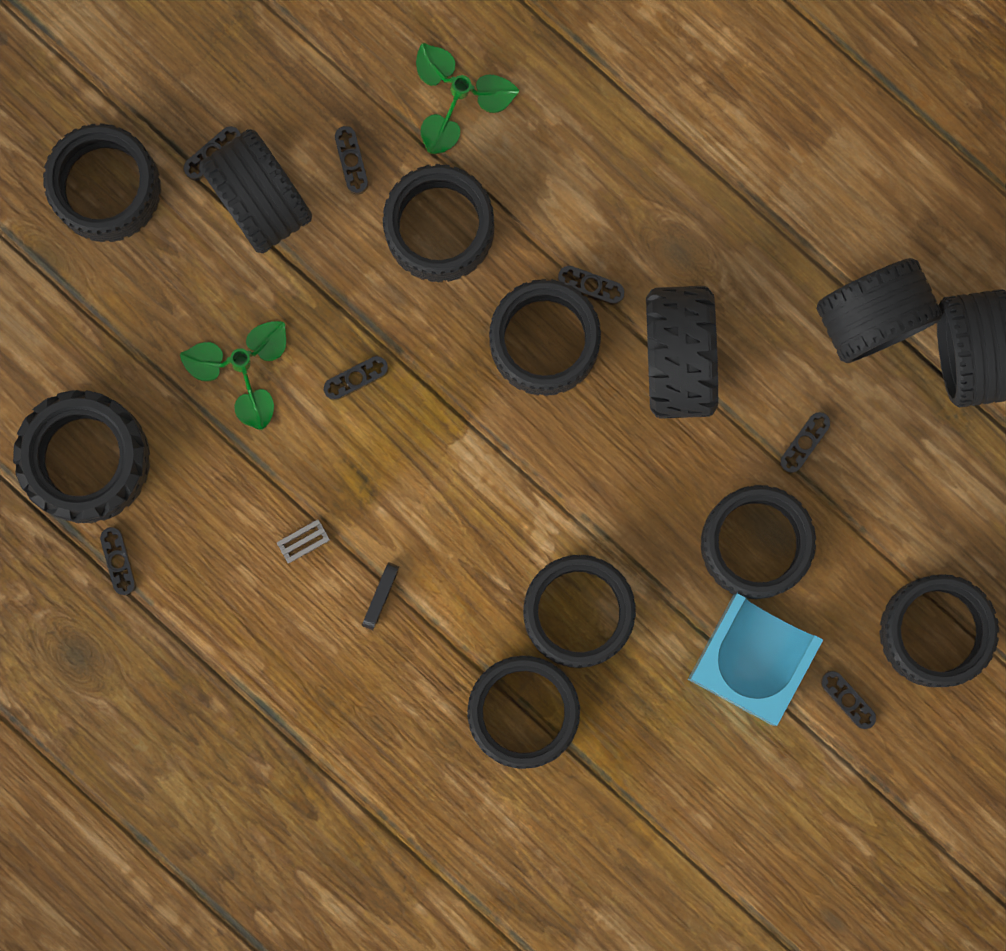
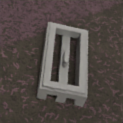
[277,519,330,564]

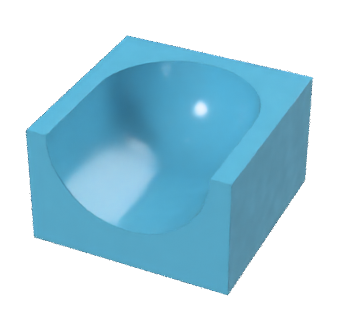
[688,593,823,726]

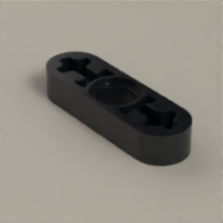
[184,126,241,181]
[335,126,368,195]
[558,266,624,305]
[324,356,388,400]
[780,412,830,473]
[100,527,136,595]
[362,562,400,631]
[821,671,876,729]

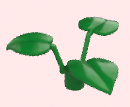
[416,43,519,154]
[180,321,286,430]

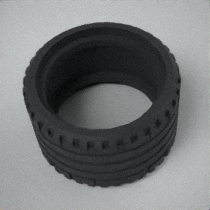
[43,123,161,242]
[199,129,312,254]
[383,164,494,282]
[816,258,943,363]
[489,279,601,396]
[937,289,1006,408]
[701,485,816,599]
[523,555,636,668]
[880,574,999,687]
[467,656,580,769]

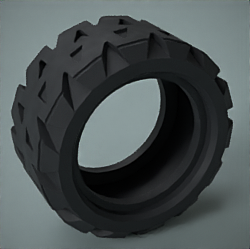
[646,286,718,419]
[13,390,150,523]

